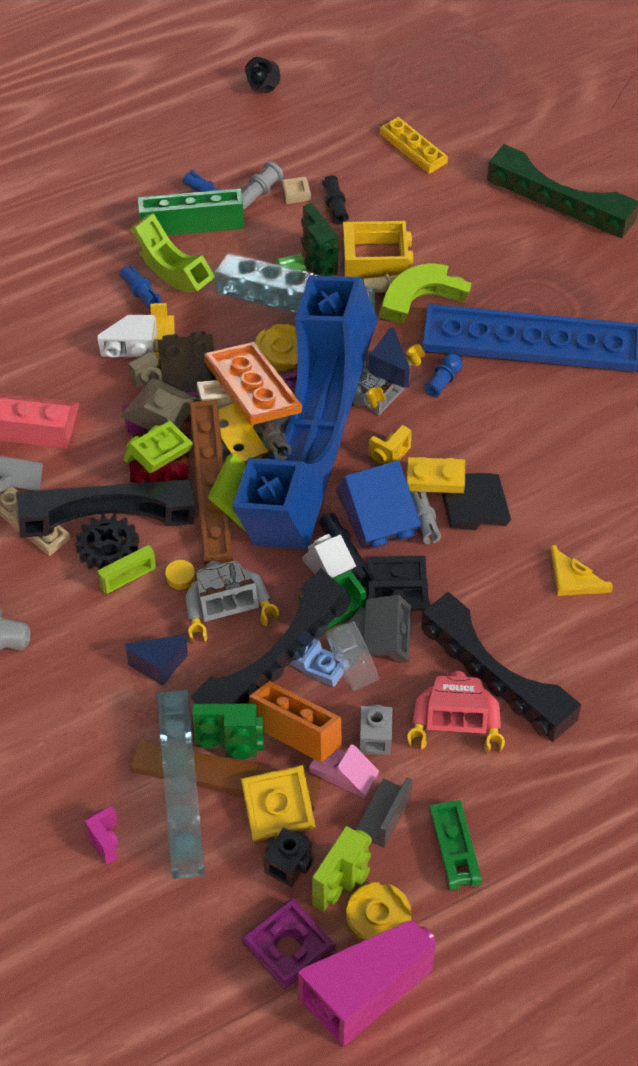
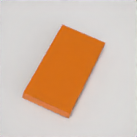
[204,342,302,426]

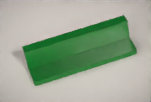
[138,188,244,236]

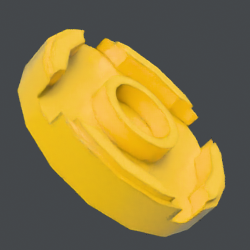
[255,324,298,371]
[346,882,411,942]

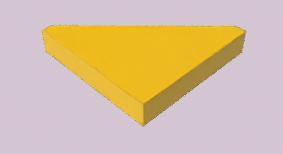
[550,545,613,596]

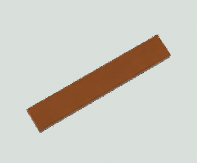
[189,400,233,564]
[130,740,321,811]

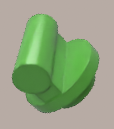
[276,253,306,281]

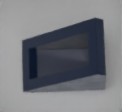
[369,328,410,388]
[125,634,188,686]

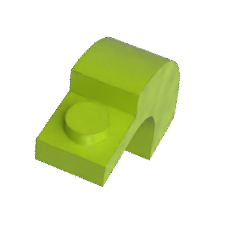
[130,213,215,292]
[378,263,472,325]

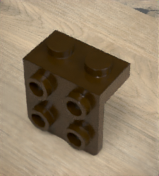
[157,331,217,392]

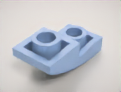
[290,639,349,687]

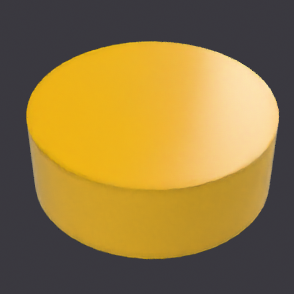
[165,560,195,590]

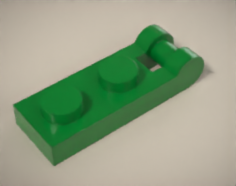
[429,800,482,891]

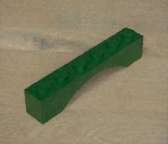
[487,144,638,239]

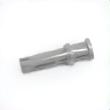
[241,161,284,210]

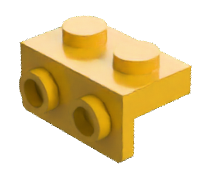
[407,457,465,493]

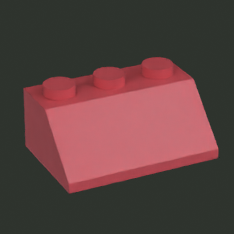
[0,393,80,449]

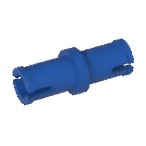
[120,265,161,309]

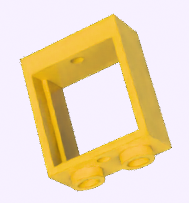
[343,221,413,278]

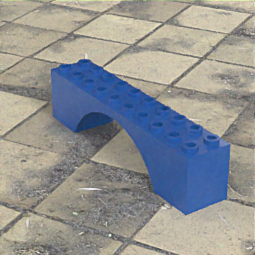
[233,276,378,550]

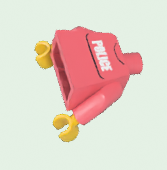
[408,671,505,754]

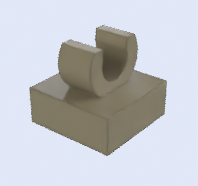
[129,351,162,388]

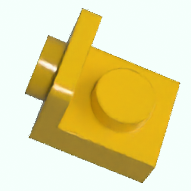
[369,425,412,465]

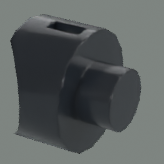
[245,57,281,93]

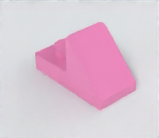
[309,744,379,799]

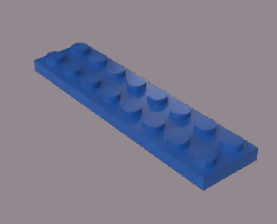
[423,304,638,372]

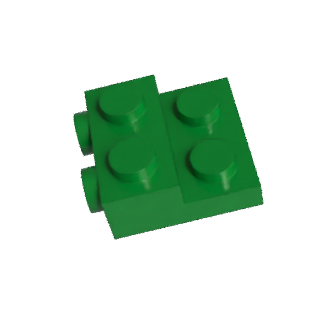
[192,704,264,759]

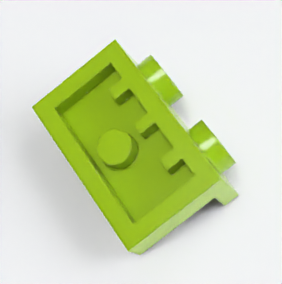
[123,421,193,473]

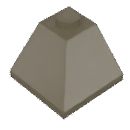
[122,377,199,430]

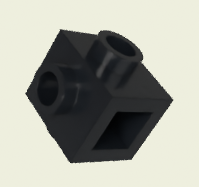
[263,827,314,887]

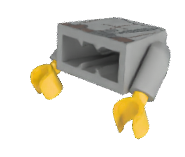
[353,344,426,416]
[185,561,279,644]

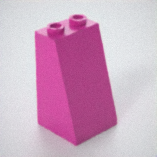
[298,920,436,1048]

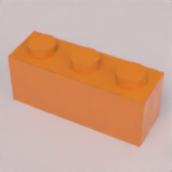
[249,681,342,763]

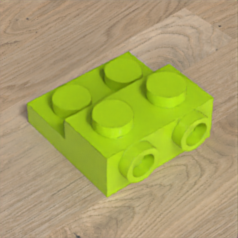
[312,826,372,913]

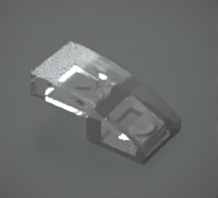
[325,620,380,691]

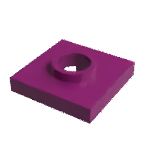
[242,898,336,990]

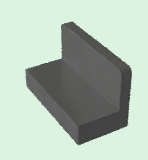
[363,595,411,663]
[356,778,413,848]

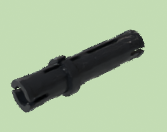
[319,513,374,587]

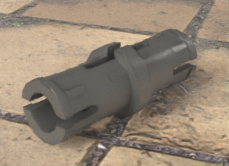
[258,421,292,460]

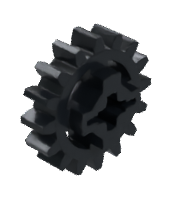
[75,514,139,570]

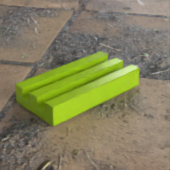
[97,545,156,594]

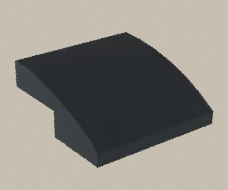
[442,473,511,530]
[366,556,429,611]

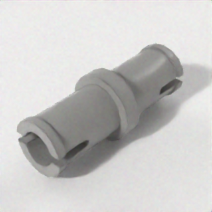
[411,491,441,544]

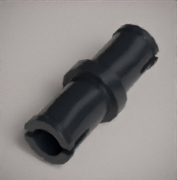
[322,175,349,225]

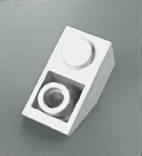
[97,315,158,358]
[302,534,356,578]

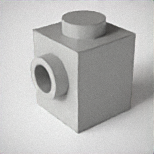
[360,704,392,755]

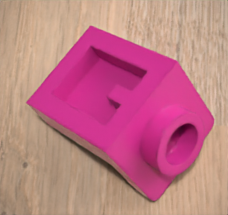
[84,806,119,865]

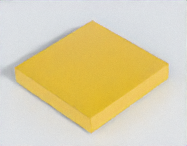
[241,765,316,842]

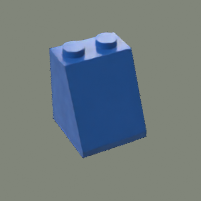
[336,461,421,549]

